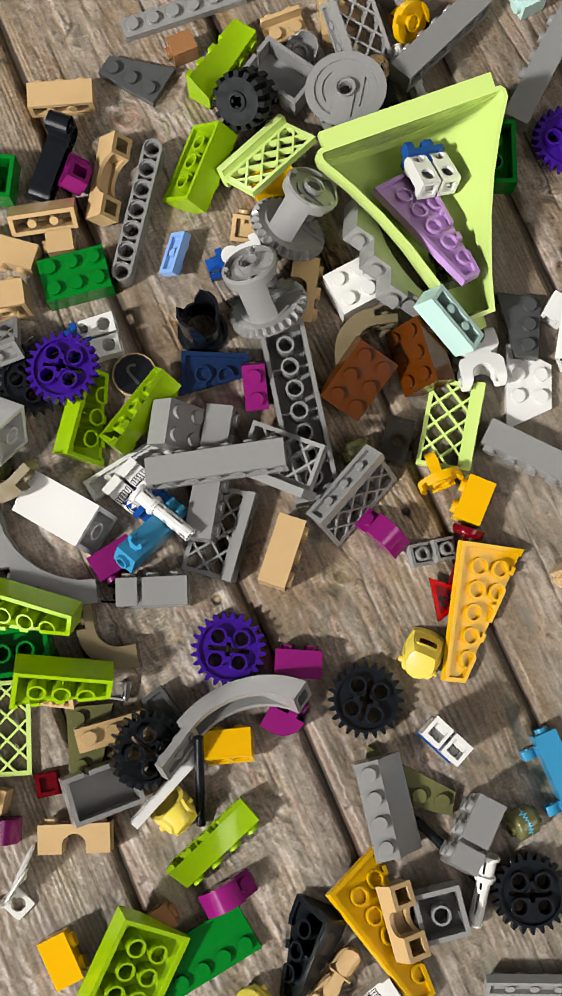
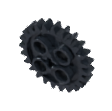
[0,343,71,417]
[327,661,404,739]
[107,709,178,791]
[490,851,562,935]

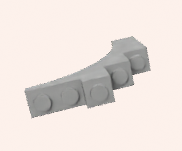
[342,198,423,317]
[0,504,102,605]

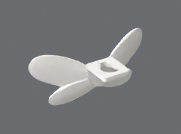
[0,843,35,920]

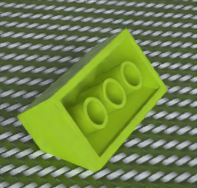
[161,120,238,214]

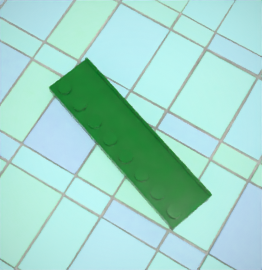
[164,906,262,996]

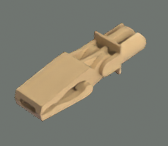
[307,944,361,996]

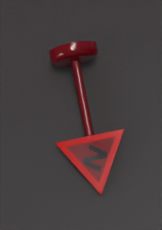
[429,523,485,622]

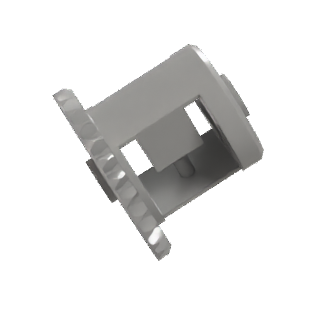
[305,51,387,130]
[250,167,339,261]
[222,245,308,339]

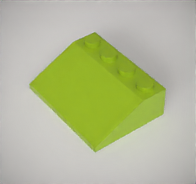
[76,905,191,996]

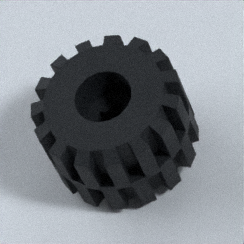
[212,66,278,131]

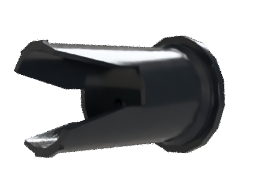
[175,289,228,352]

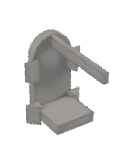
[110,681,131,701]

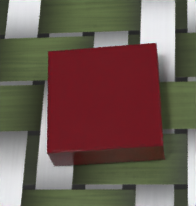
[34,769,62,798]

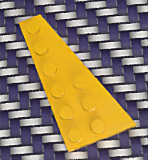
[440,540,524,683]
[325,845,436,996]

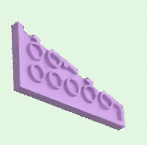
[372,172,481,286]

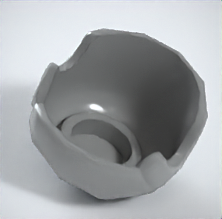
[285,29,319,63]

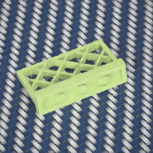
[216,114,317,198]
[415,380,486,475]
[0,680,32,777]

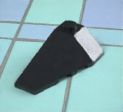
[279,893,347,996]

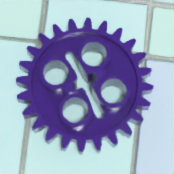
[531,106,562,175]
[25,331,101,406]
[191,612,266,686]

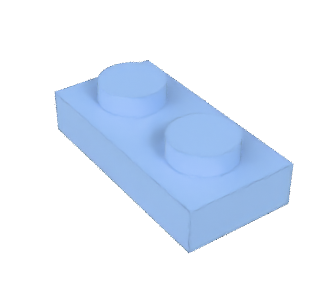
[159,231,191,277]

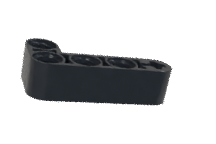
[28,109,78,202]

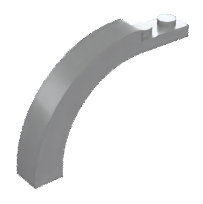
[154,674,312,781]

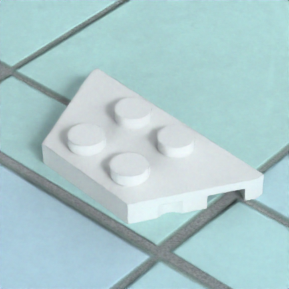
[505,344,552,427]

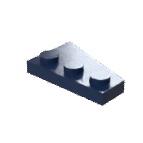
[179,351,249,396]

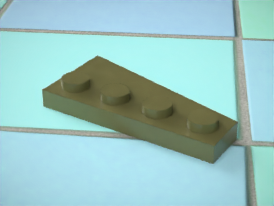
[66,703,114,774]
[358,746,456,816]

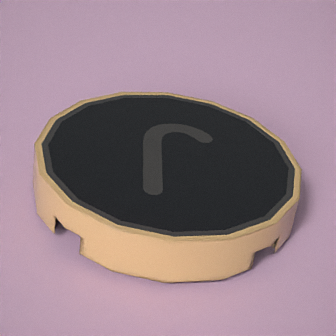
[112,353,155,397]

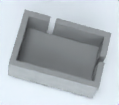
[243,35,314,117]
[115,571,192,609]
[58,754,146,828]
[439,793,507,877]

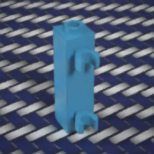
[114,497,188,573]
[519,725,562,817]

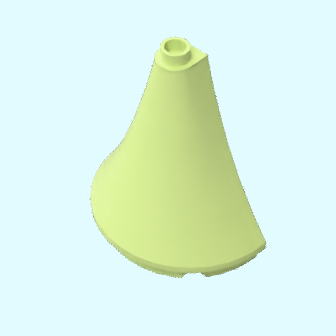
[314,72,508,330]

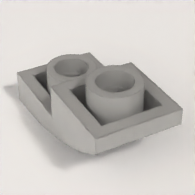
[405,536,457,569]

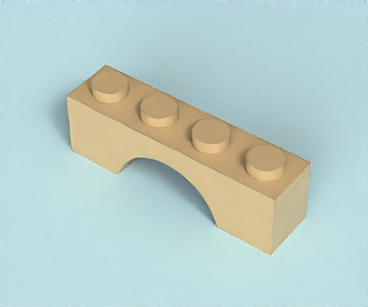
[85,131,133,227]

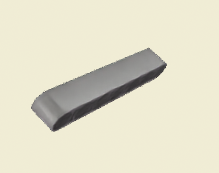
[111,138,165,288]

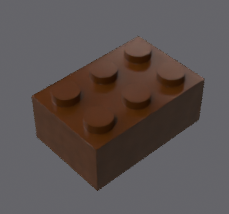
[385,315,455,397]
[319,336,398,422]

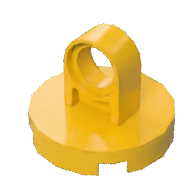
[388,0,430,45]
[418,451,464,495]

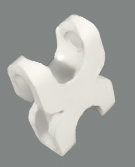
[451,327,508,392]

